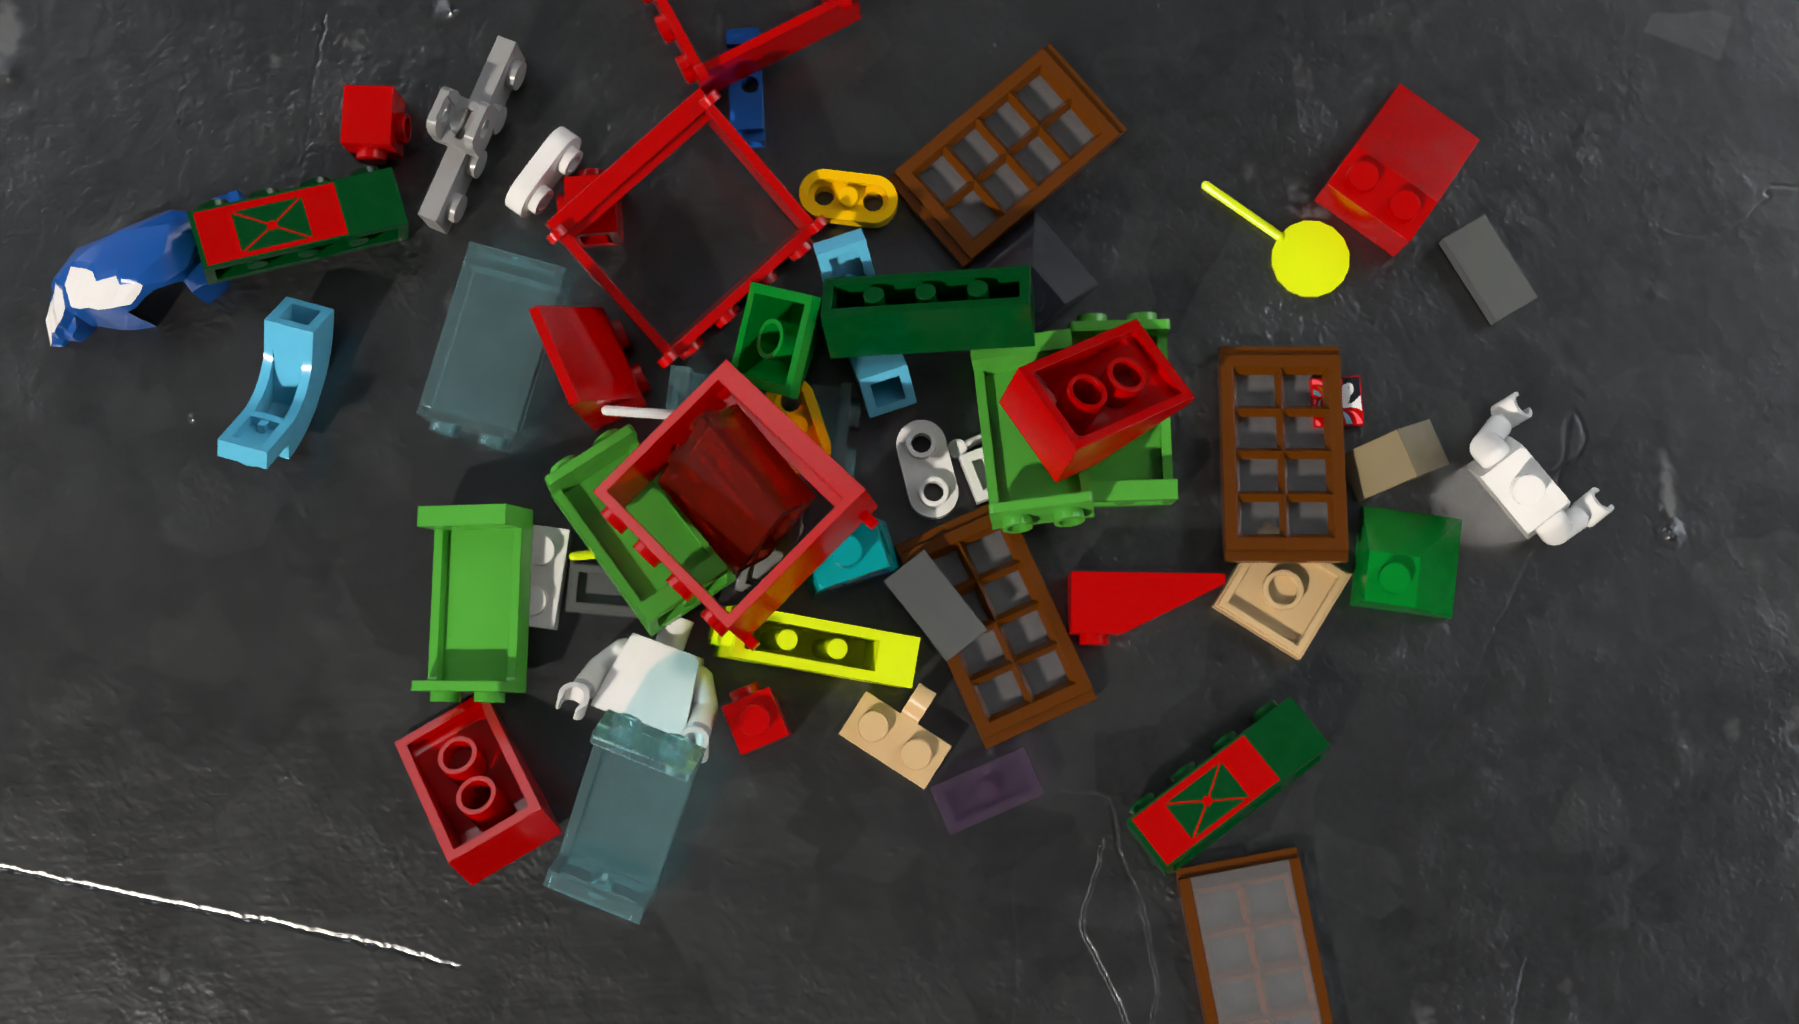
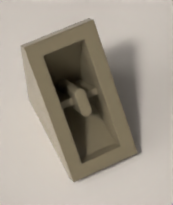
[1345,419,1450,503]

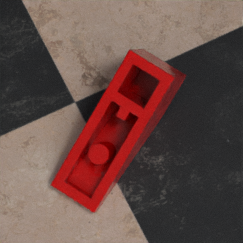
[1067,571,1225,646]

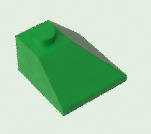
[732,282,823,399]
[1350,506,1462,619]

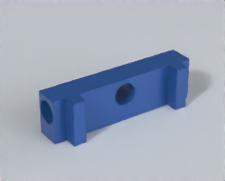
[726,28,766,148]

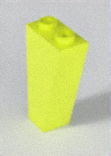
[708,605,920,688]

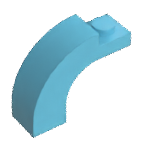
[813,228,917,418]
[217,296,334,469]

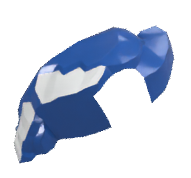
[46,190,245,347]

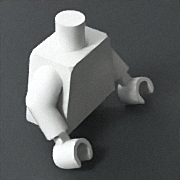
[1466,392,1614,546]
[555,617,719,763]

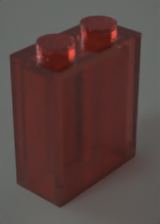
[658,404,816,575]

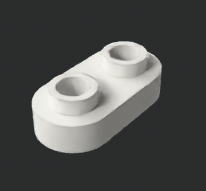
[505,126,583,218]
[896,420,958,520]

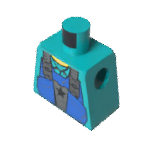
[805,518,901,600]

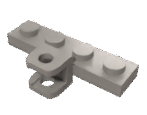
[418,35,527,234]

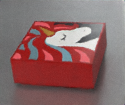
[1307,376,1365,431]

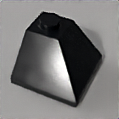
[962,211,1099,333]

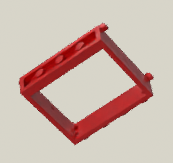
[642,0,861,95]
[544,88,828,369]
[593,359,879,651]

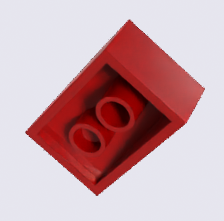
[1314,84,1480,257]
[528,305,651,431]
[999,319,1195,483]
[394,696,562,886]

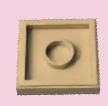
[1211,521,1352,660]

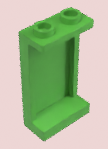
[1067,312,1178,507]
[970,328,1095,534]
[545,424,736,637]
[411,504,533,703]

